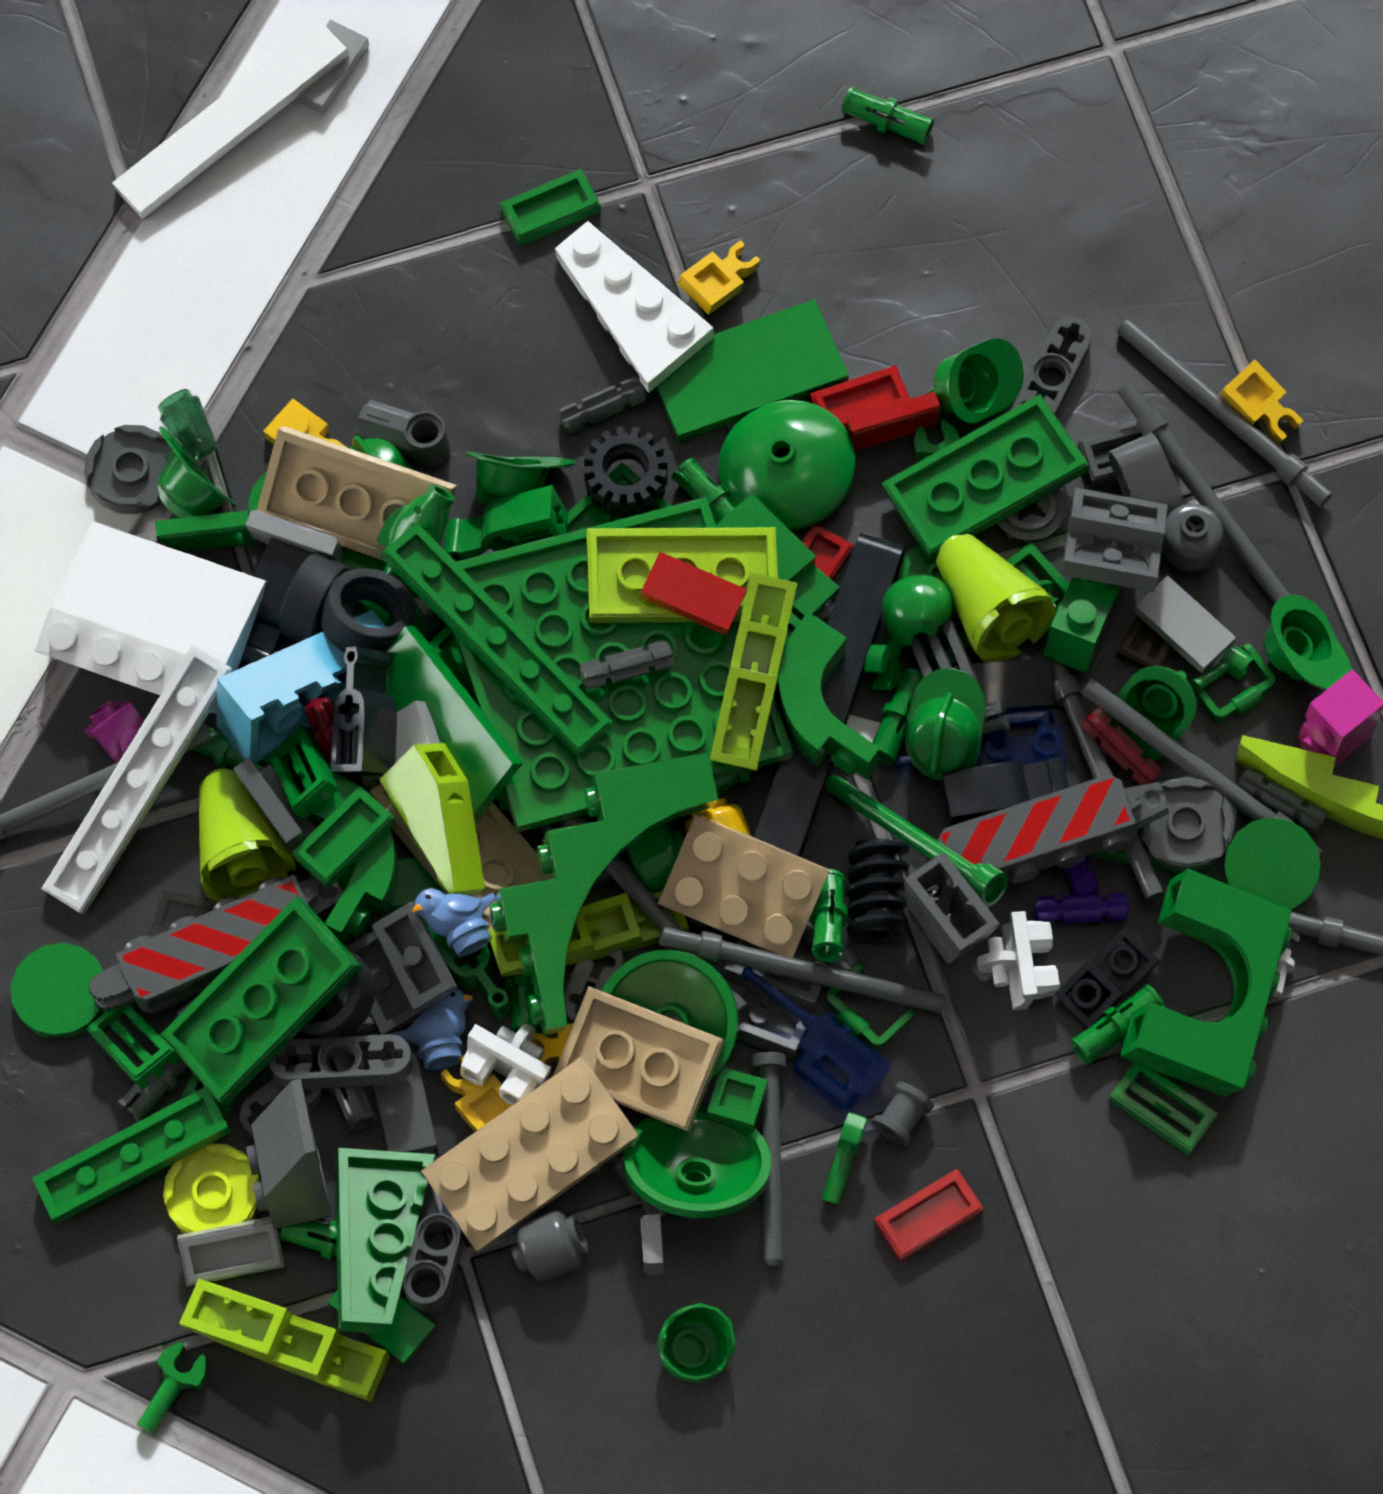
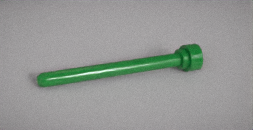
[825,775,1008,907]

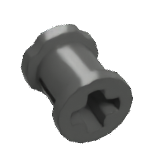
[871,1081,934,1147]

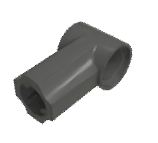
[355,400,451,469]

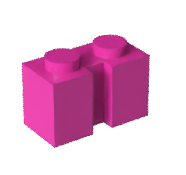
[1298,669,1383,768]

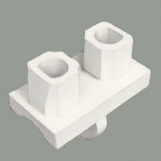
[977,911,1060,1010]
[460,1023,551,1106]

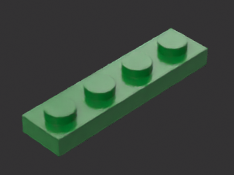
[32,1087,232,1225]

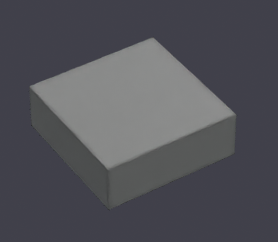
[640,1214,664,1276]

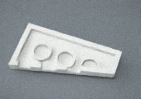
[555,221,714,393]

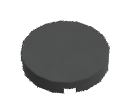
[84,425,173,514]
[1138,777,1235,872]

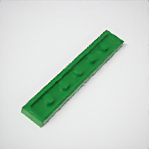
[381,523,613,758]

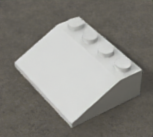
[34,521,268,714]

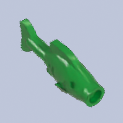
[359,484,455,622]

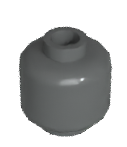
[1161,503,1224,572]
[511,1210,589,1282]

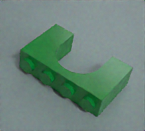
[1120,869,1292,1098]

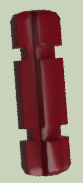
[304,697,357,782]
[1081,708,1162,785]

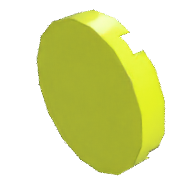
[163,1143,260,1234]

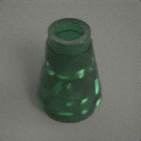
[157,389,218,460]

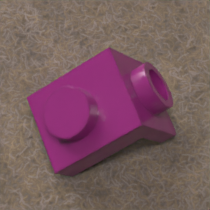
[84,700,144,763]

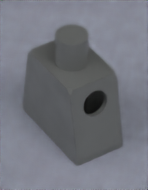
[904,852,1000,965]

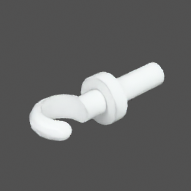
[1273,932,1300,997]

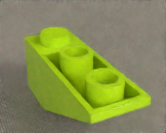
[380,743,485,895]

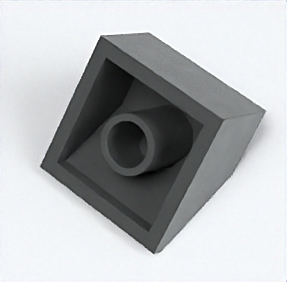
[246,1079,332,1229]

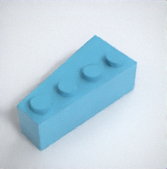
[217,610,386,764]

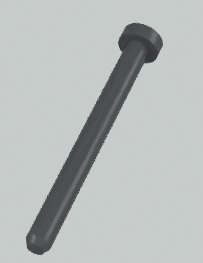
[752,1052,786,1268]

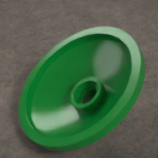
[718,400,856,531]
[601,950,739,1082]
[623,1106,771,1219]

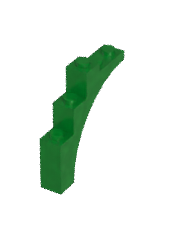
[489,752,718,1036]

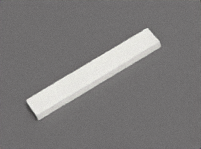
[112,19,349,219]
[41,644,235,915]

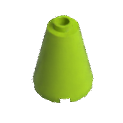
[936,534,1057,662]
[199,768,296,903]

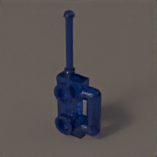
[893,706,1067,768]
[742,967,892,1109]

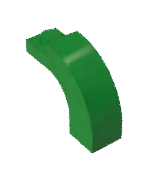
[778,612,880,779]
[308,770,399,947]

